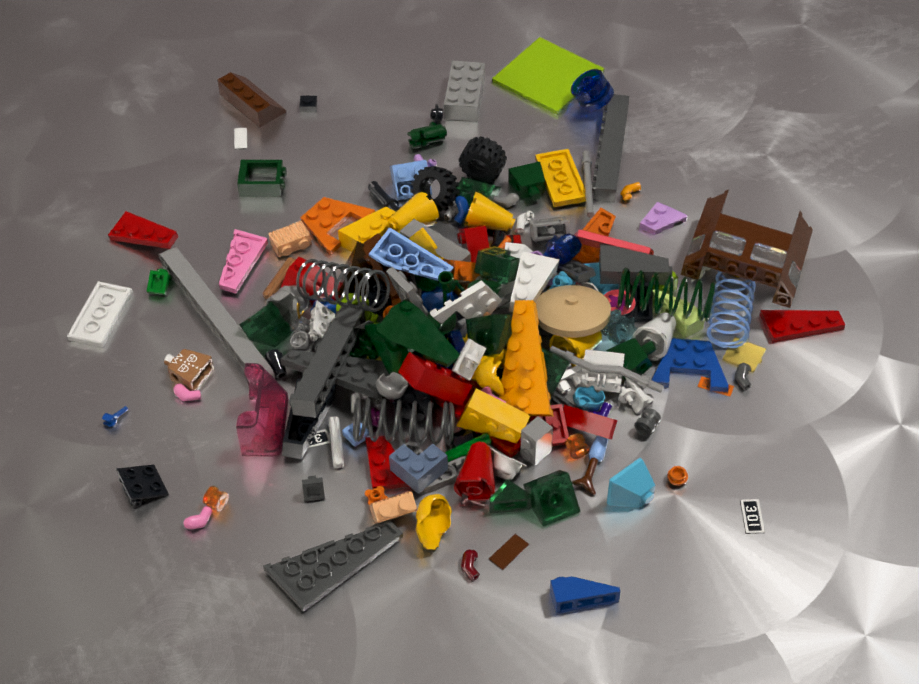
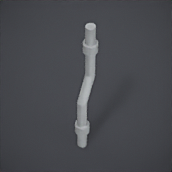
[549,346,664,393]

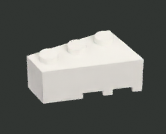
[509,251,559,312]

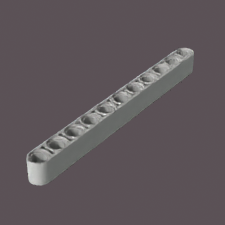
[159,246,275,387]

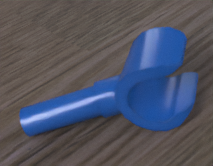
[102,406,128,427]

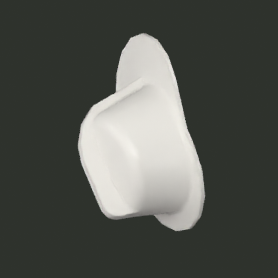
[488,445,527,480]

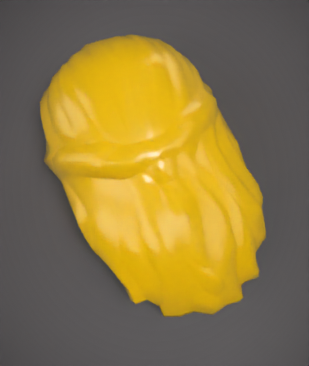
[416,494,452,550]

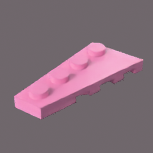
[219,229,268,294]

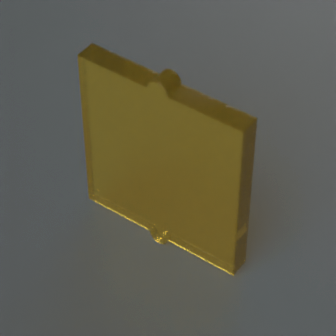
[723,337,766,373]

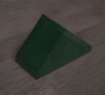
[489,479,532,513]

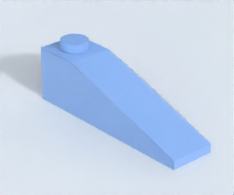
[368,227,454,281]

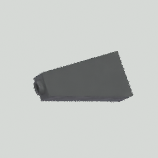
[599,244,672,285]

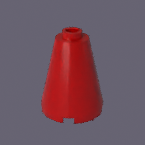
[454,442,496,501]

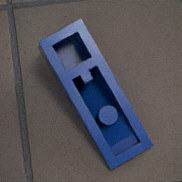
[550,576,621,614]

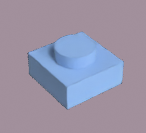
[342,422,370,447]

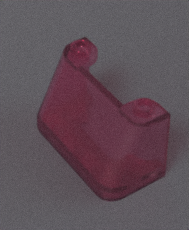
[236,363,289,457]

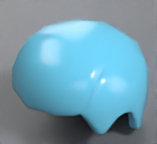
[573,386,605,412]

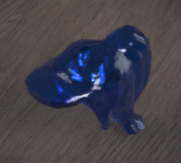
[543,233,582,264]

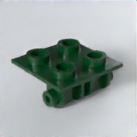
[349,320,381,360]

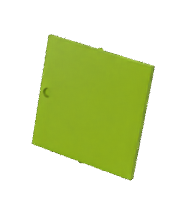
[492,37,605,115]

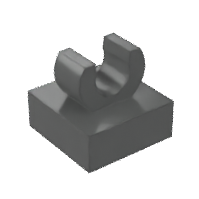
[302,475,325,501]

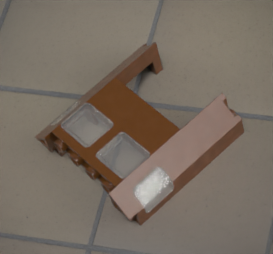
[680,189,813,308]

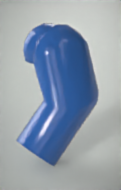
[454,196,469,224]

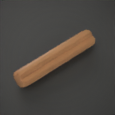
[263,257,295,299]

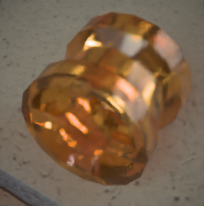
[565,433,590,459]
[203,486,229,512]

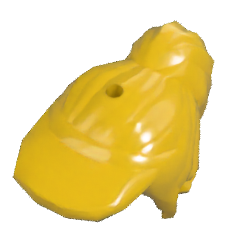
[471,346,504,396]

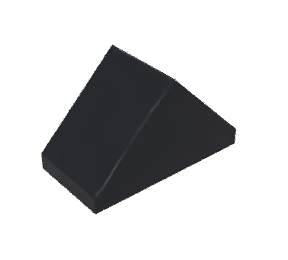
[632,282,653,320]

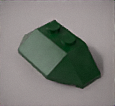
[364,321,424,375]

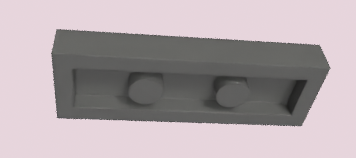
[556,258,596,283]

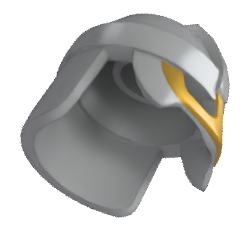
[266,285,310,324]

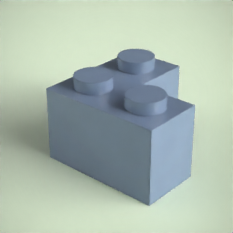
[389,444,448,494]

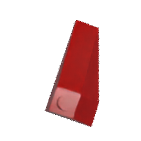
[281,257,341,305]

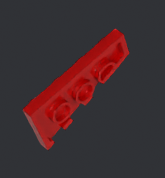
[108,211,179,249]
[759,310,846,343]

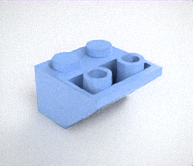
[389,160,432,200]

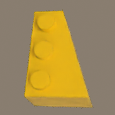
[456,388,530,443]

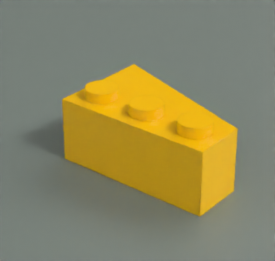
[338,207,396,252]

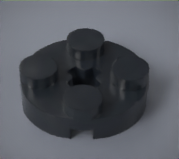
[394,386,434,422]

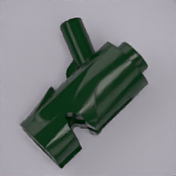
[407,122,447,149]

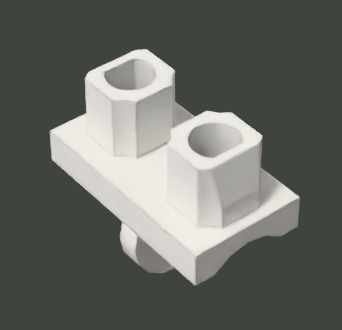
[452,339,486,380]
[548,360,583,395]
[618,377,654,414]

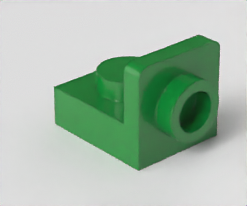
[146,269,172,296]

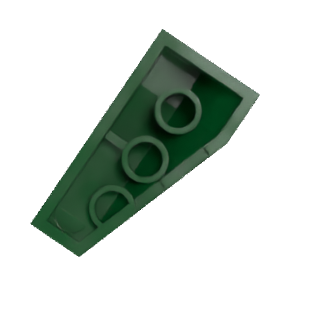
[376,299,460,367]

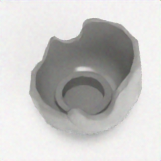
[375,372,409,400]

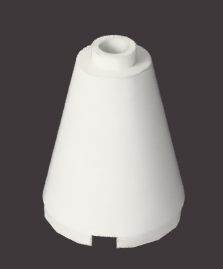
[632,313,676,361]

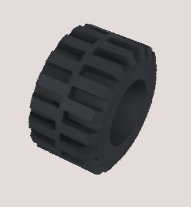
[459,136,507,184]
[410,166,460,212]

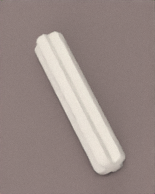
[328,416,344,469]

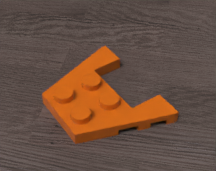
[300,197,375,256]

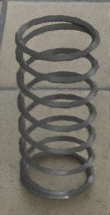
[296,259,390,312]
[353,397,455,446]

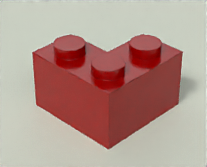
[457,225,491,264]

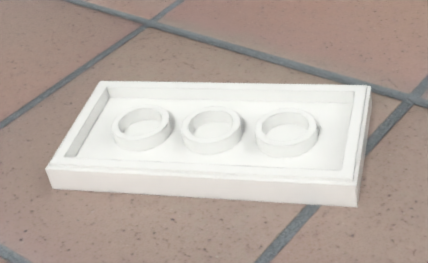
[67,281,133,348]

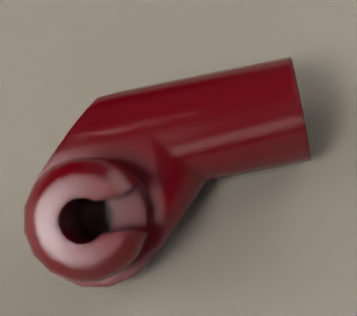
[461,549,480,581]

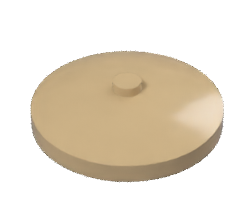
[535,285,611,337]

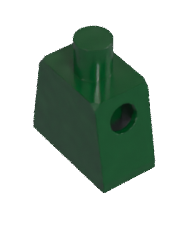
[508,161,545,201]
[606,338,657,381]

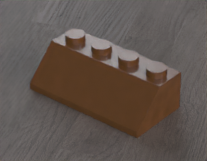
[217,72,286,128]

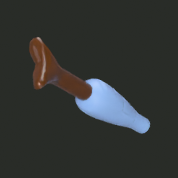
[572,436,609,495]

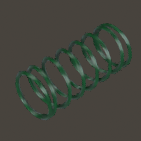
[617,267,715,322]

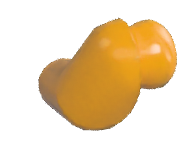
[620,182,641,201]

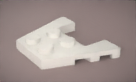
[430,280,502,338]

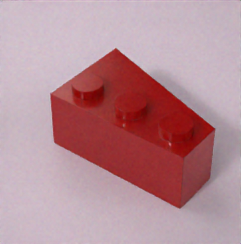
[398,352,473,406]

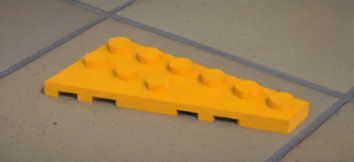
[499,300,554,417]

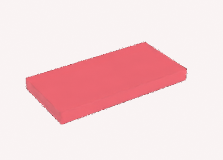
[572,230,651,254]

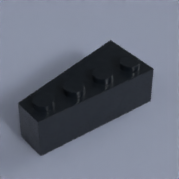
[282,378,336,459]

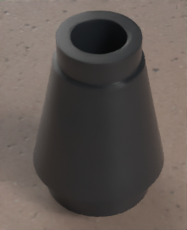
[264,349,287,379]

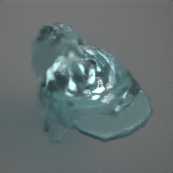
[600,309,638,345]

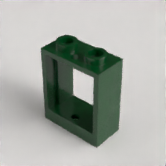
[237,160,287,197]

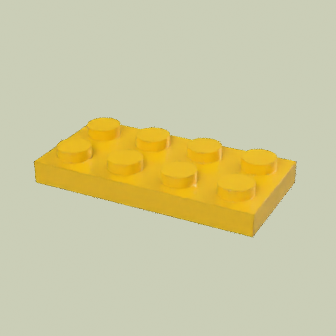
[535,149,586,207]

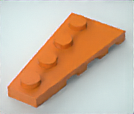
[563,207,616,264]

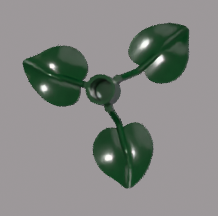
[415,271,502,336]

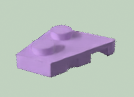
[639,202,688,235]

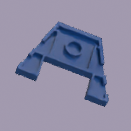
[652,338,729,392]

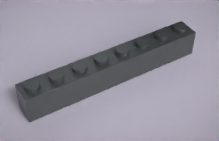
[592,94,629,202]
[289,305,366,418]

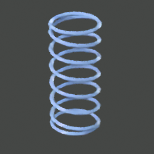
[707,270,756,349]

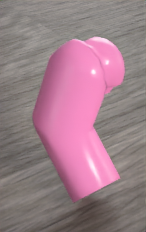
[173,383,201,402]
[184,506,213,530]

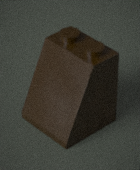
[338,241,383,300]

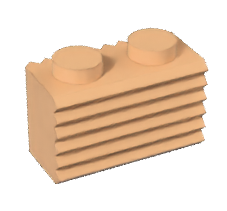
[269,221,312,258]
[369,491,417,524]

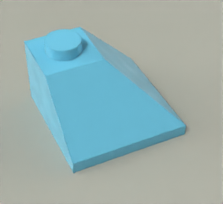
[607,458,656,508]

